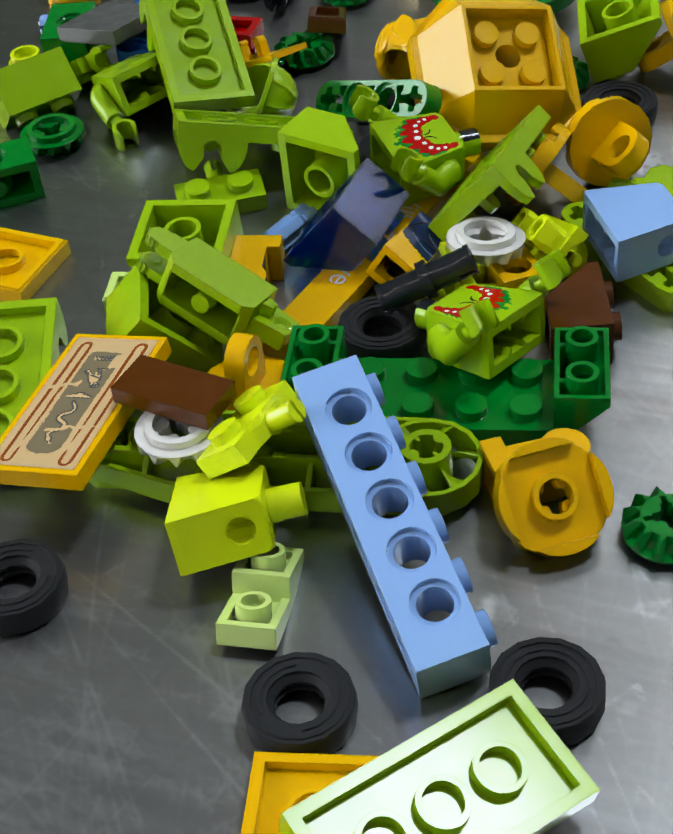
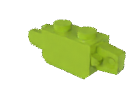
[136,226,300,351]

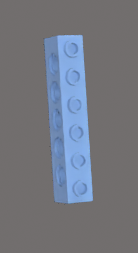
[292,355,498,699]

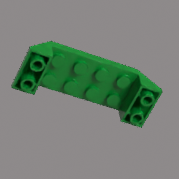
[280,324,611,446]

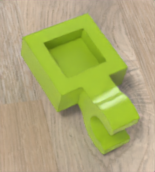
[69,45,119,85]

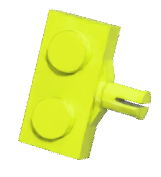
[196,380,306,479]

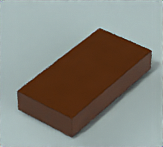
[307,6,346,34]
[110,354,237,430]

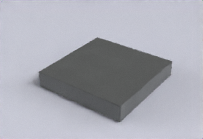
[57,1,147,46]

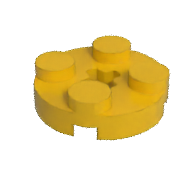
[493,437,614,557]

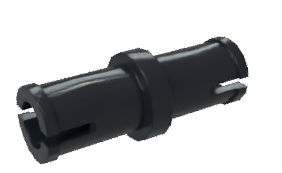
[374,244,480,315]

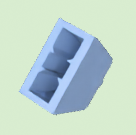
[582,182,673,282]

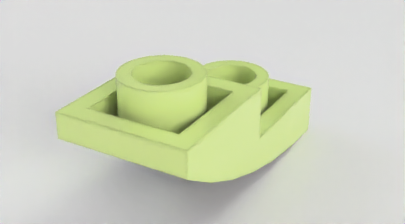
[215,542,304,651]

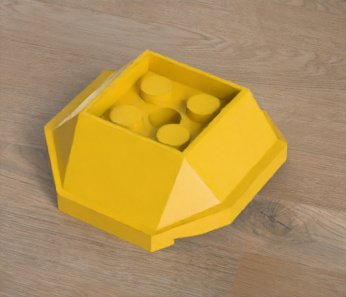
[406,0,582,151]

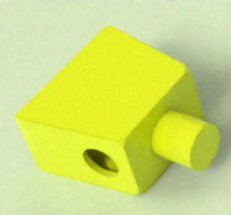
[164,464,308,576]

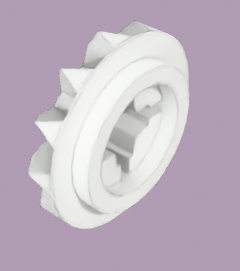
[446,216,526,267]
[134,412,223,468]

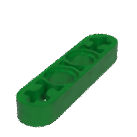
[316,79,442,123]

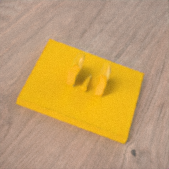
[239,35,307,68]

